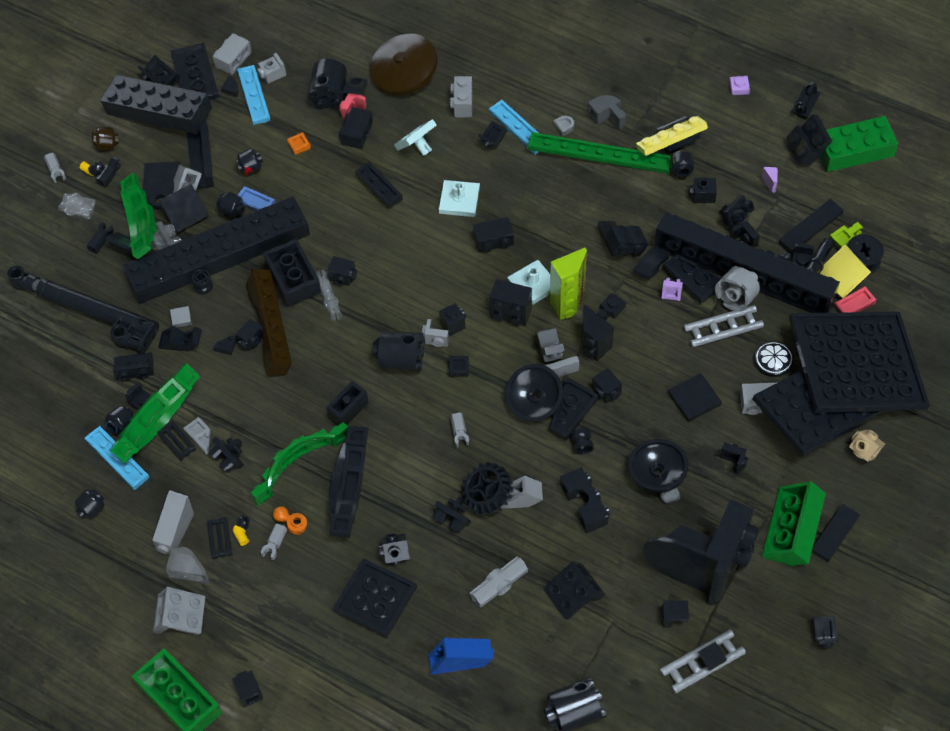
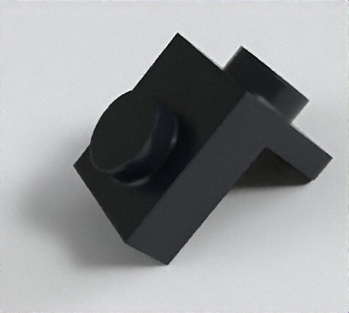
[478,121,508,149]
[720,442,749,474]
[813,616,839,647]

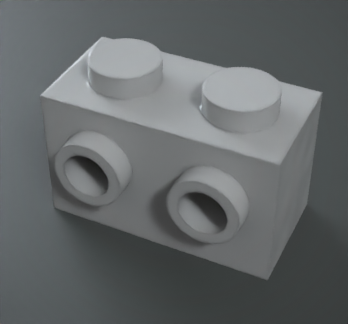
[451,76,472,117]

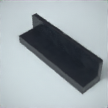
[187,120,214,189]

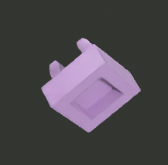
[662,278,683,301]

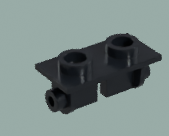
[791,82,821,118]

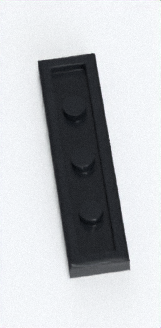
[779,199,844,254]

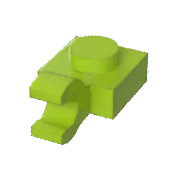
[830,222,863,249]

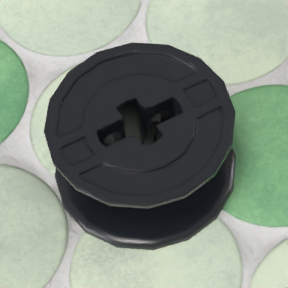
[847,234,884,275]

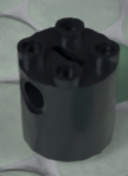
[308,59,347,109]
[372,330,424,371]
[543,677,606,731]

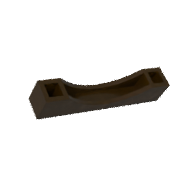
[247,269,292,376]

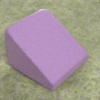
[762,167,778,193]

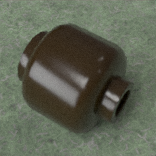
[92,127,118,150]

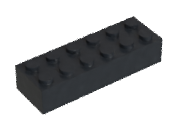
[100,75,213,134]

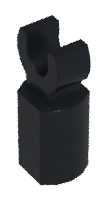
[95,156,121,187]
[86,222,114,254]

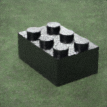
[263,239,321,307]

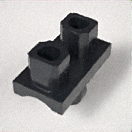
[722,195,755,228]
[208,436,244,473]
[433,497,471,533]

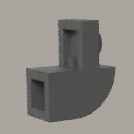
[587,95,626,130]
[534,328,565,362]

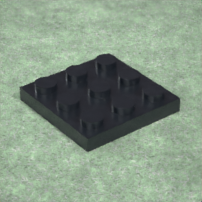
[333,558,417,638]

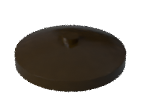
[370,34,438,96]

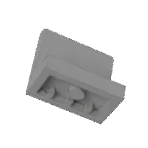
[153,587,205,635]

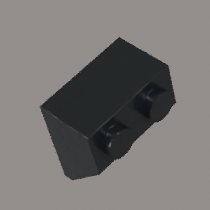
[582,305,614,361]

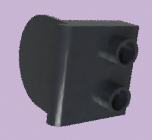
[643,499,760,606]

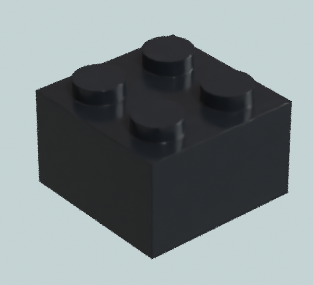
[489,279,532,326]

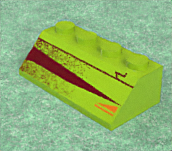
[550,248,587,320]

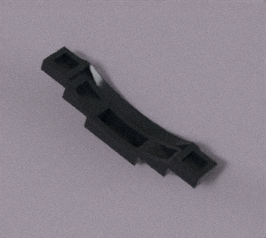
[329,426,369,538]

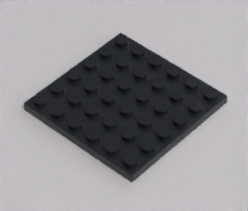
[789,312,930,413]

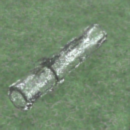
[316,270,342,321]

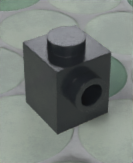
[690,178,717,203]
[327,256,357,286]
[439,303,467,337]
[592,368,622,403]

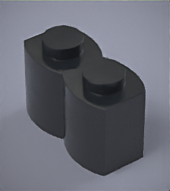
[605,225,649,255]

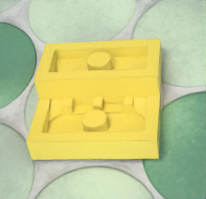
[820,245,871,298]

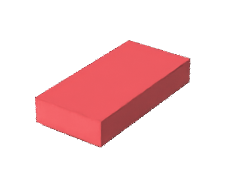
[834,286,877,313]

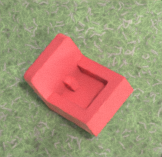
[340,93,366,119]

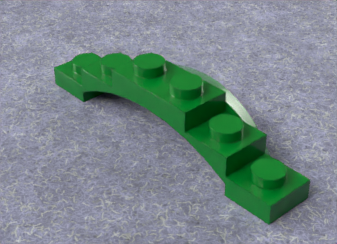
[120,172,157,259]
[109,363,200,463]
[250,422,348,506]

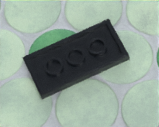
[171,43,220,100]

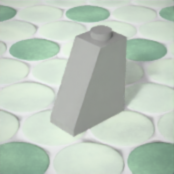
[152,490,194,555]

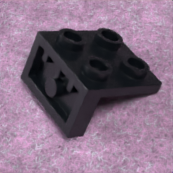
[544,562,606,619]

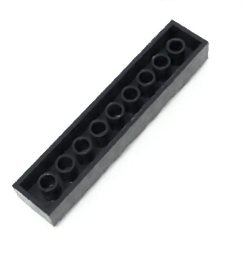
[122,196,310,304]
[655,212,840,313]

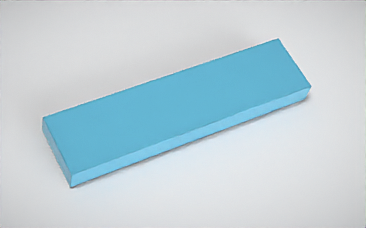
[237,65,270,125]
[489,100,539,155]
[85,426,149,490]

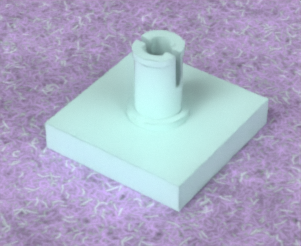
[394,119,436,156]
[439,180,480,217]
[507,260,550,305]

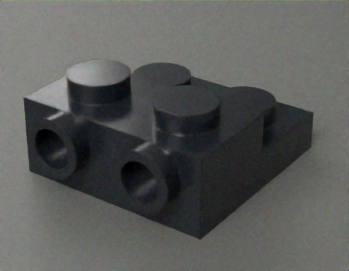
[786,114,832,166]

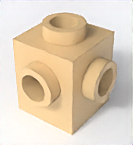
[849,429,885,462]

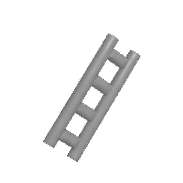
[683,305,764,348]
[660,629,746,694]

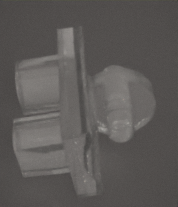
[58,192,96,219]
[151,221,182,250]

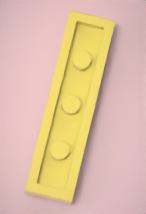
[636,116,708,156]

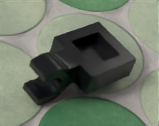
[597,293,626,321]

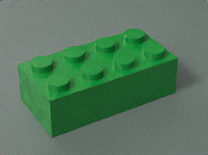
[820,116,899,172]
[132,648,222,731]

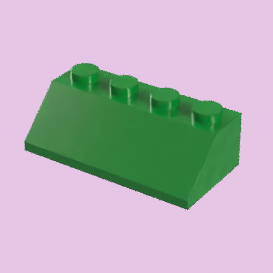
[762,481,826,566]

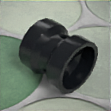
[192,269,213,295]
[571,428,594,455]

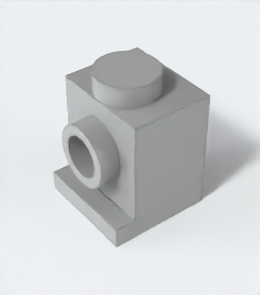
[257,53,286,84]

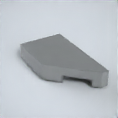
[183,417,211,455]

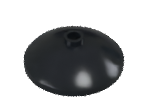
[505,364,563,422]
[628,439,689,492]

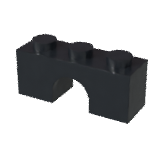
[560,467,610,534]

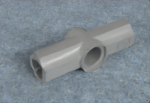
[470,557,528,608]

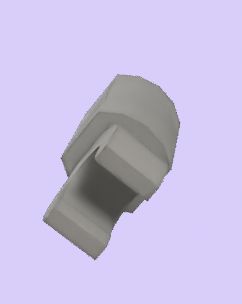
[44,153,66,183]
[450,412,469,448]
[261,524,287,561]

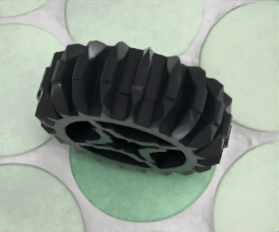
[460,462,514,516]

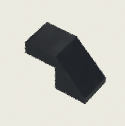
[158,326,202,352]

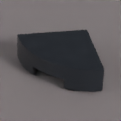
[221,76,239,97]
[213,336,237,355]

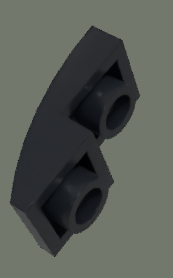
[633,245,670,280]

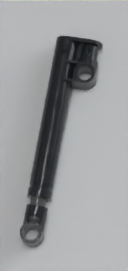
[7,265,159,354]

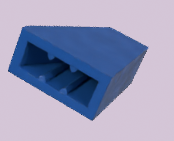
[428,638,494,674]

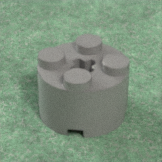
[715,266,760,311]

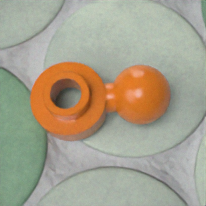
[273,506,307,535]

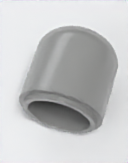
[660,487,680,504]

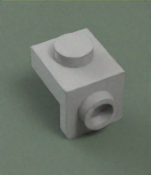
[422,319,449,347]

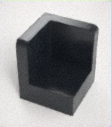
[662,600,689,628]

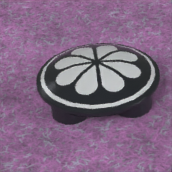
[755,342,793,375]

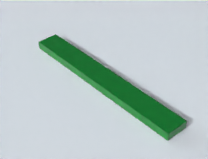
[528,132,671,174]

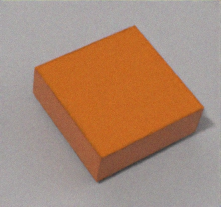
[287,132,311,155]

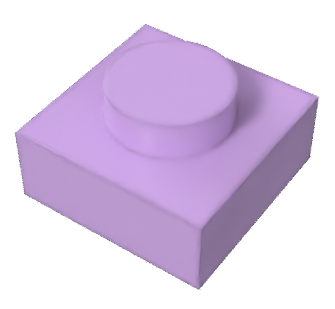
[729,76,750,95]

